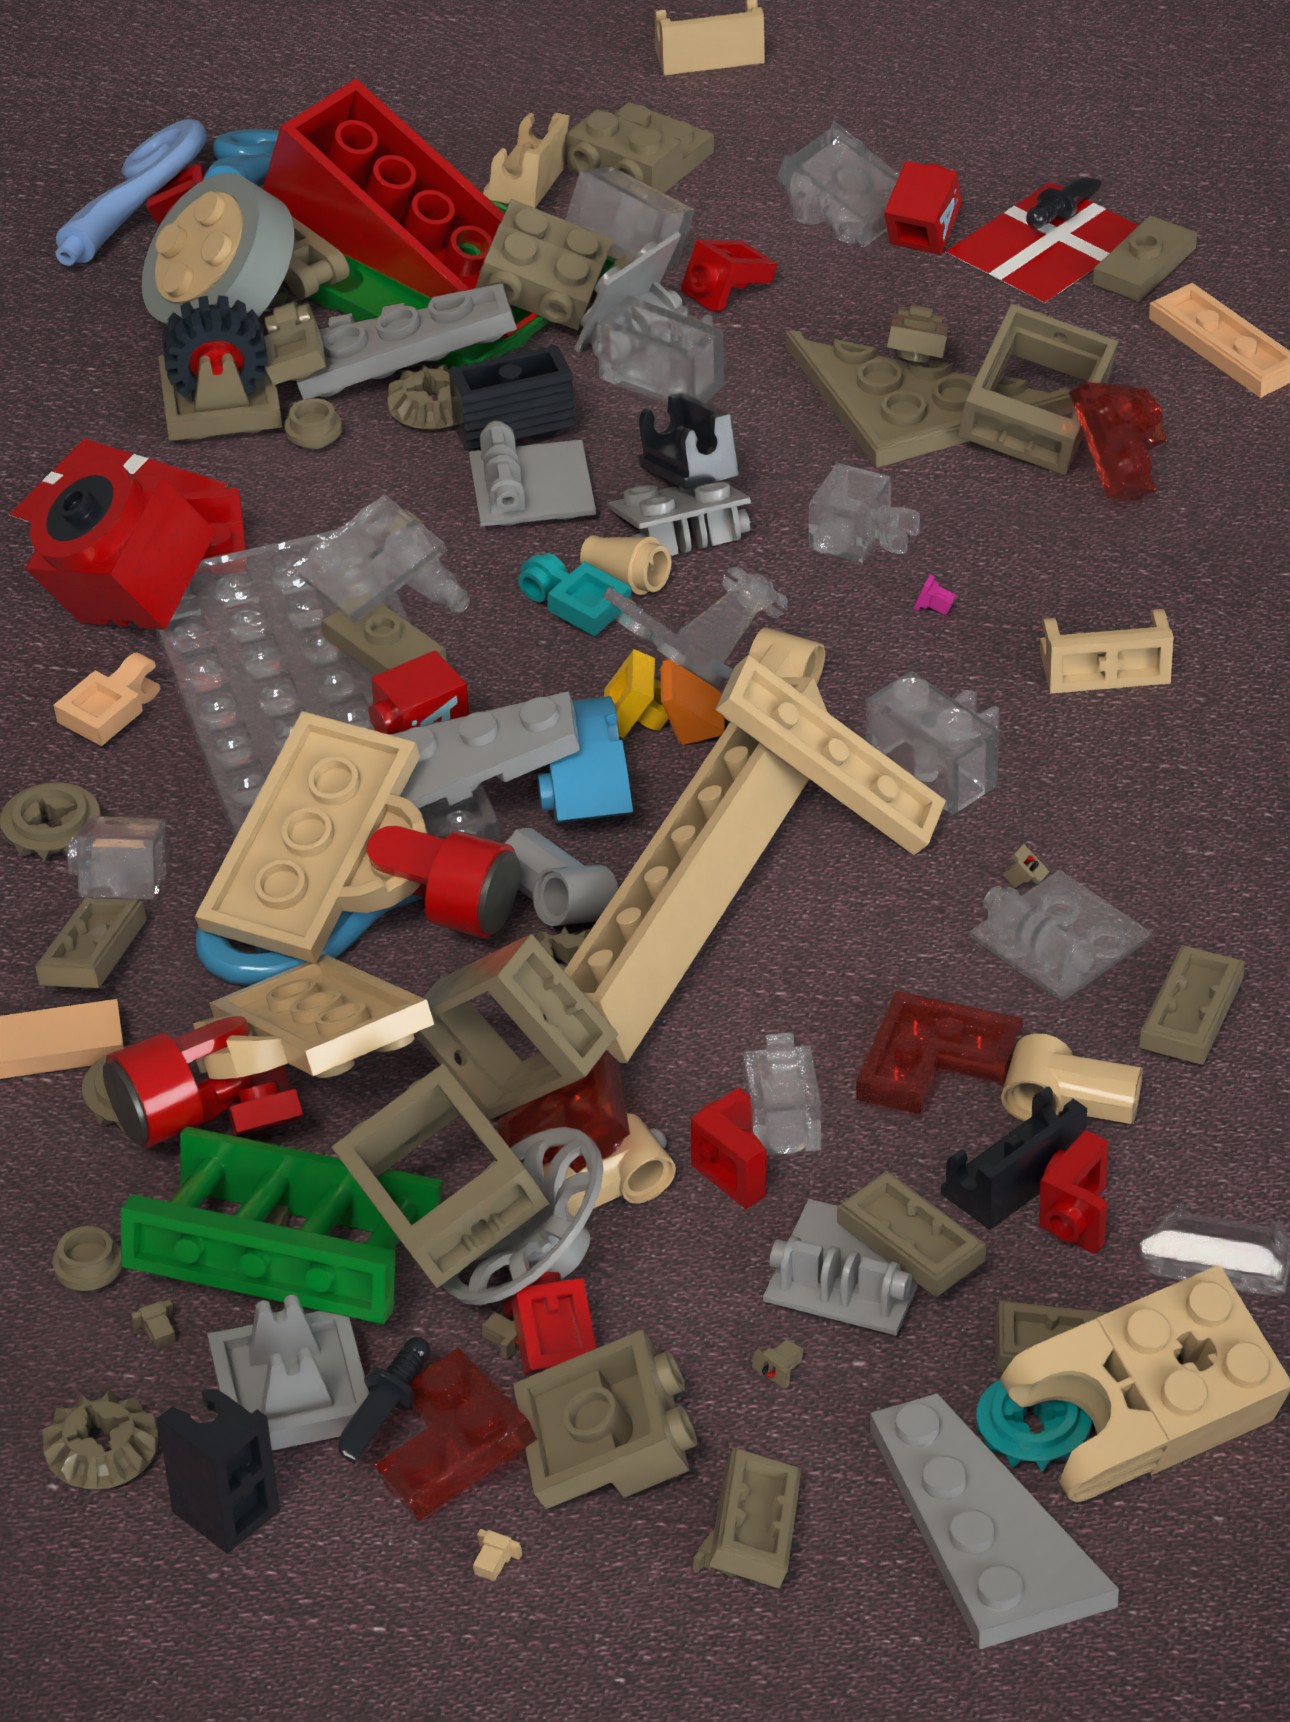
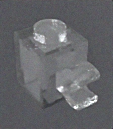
[809,463,920,563]
[68,816,167,900]
[743,1032,821,1155]

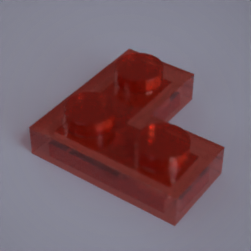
[1069,382,1167,500]
[856,991,1023,1114]
[498,1050,630,1173]
[375,1347,537,1522]

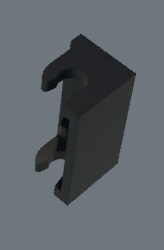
[638,392,739,490]
[941,1086,1087,1230]
[157,1389,280,1554]

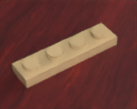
[715,655,946,855]

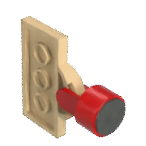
[195,711,520,964]
[103,954,434,1148]

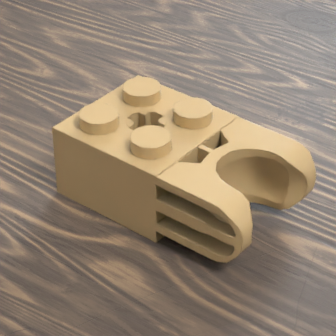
[1000,1264,1290,1502]

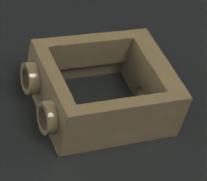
[958,303,1119,475]
[414,934,618,1120]
[332,1063,550,1288]

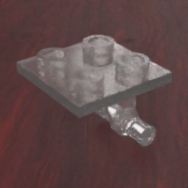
[292,494,471,624]
[602,567,788,687]

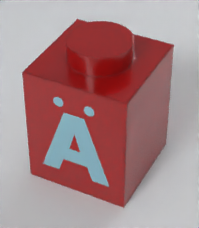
[884,160,962,255]
[368,650,469,735]

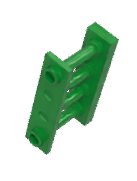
[121,1126,443,1324]

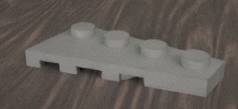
[296,283,517,400]
[391,691,580,809]
[870,1393,1119,1650]

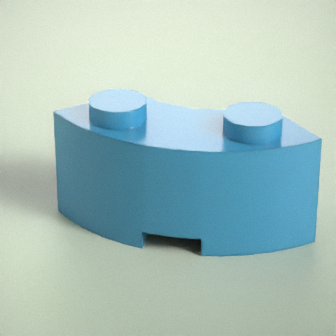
[537,696,633,824]

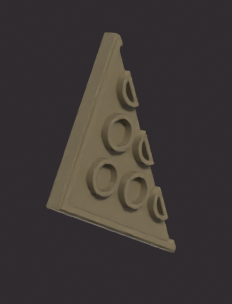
[786,330,1075,468]

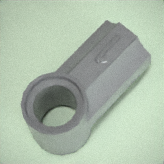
[505,828,618,926]

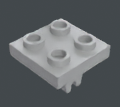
[207,1295,369,1450]

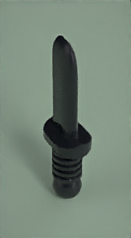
[1026,177,1102,229]
[338,1337,431,1464]

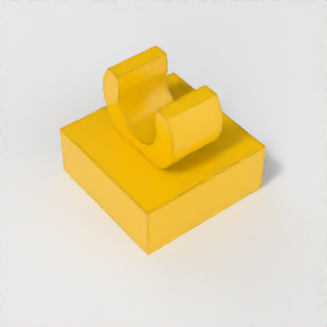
[604,649,668,738]

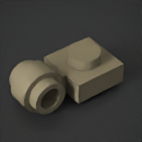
[264,301,326,385]
[887,305,948,362]

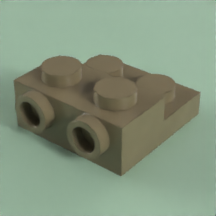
[566,102,714,202]
[475,199,613,331]
[513,1329,697,1509]

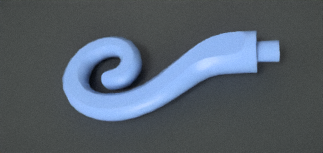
[56,119,207,266]

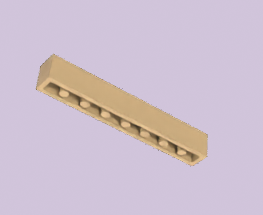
[564,677,828,1063]

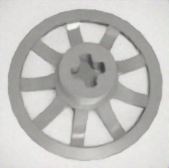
[442,1127,603,1305]

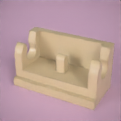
[655,0,765,75]
[483,113,569,208]
[1040,609,1174,694]

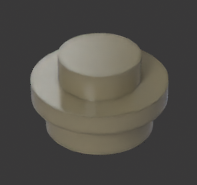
[285,398,342,450]
[52,1226,122,1291]

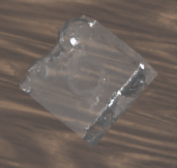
[776,119,900,248]
[1140,1202,1290,1297]

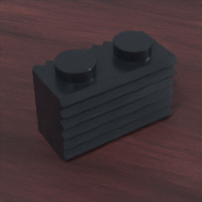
[449,344,576,451]

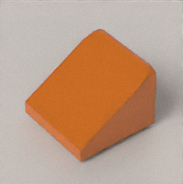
[661,659,725,745]

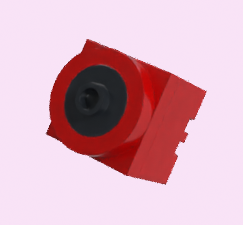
[25,459,216,630]

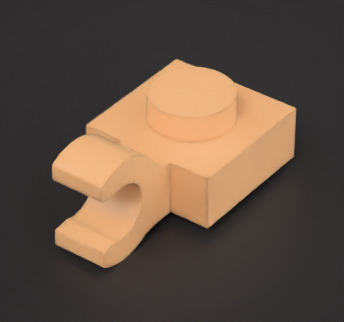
[54,652,161,746]

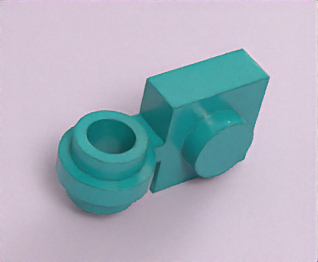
[518,553,632,636]

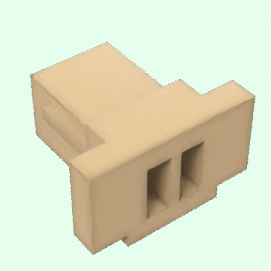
[473,1529,522,1582]

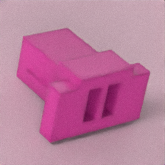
[913,574,956,615]

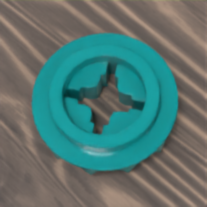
[976,1379,1092,1472]

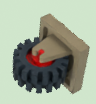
[158,295,282,441]

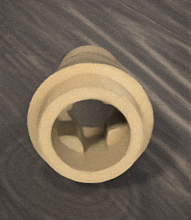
[580,535,671,595]

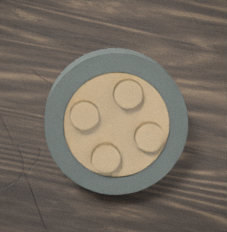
[142,173,294,327]

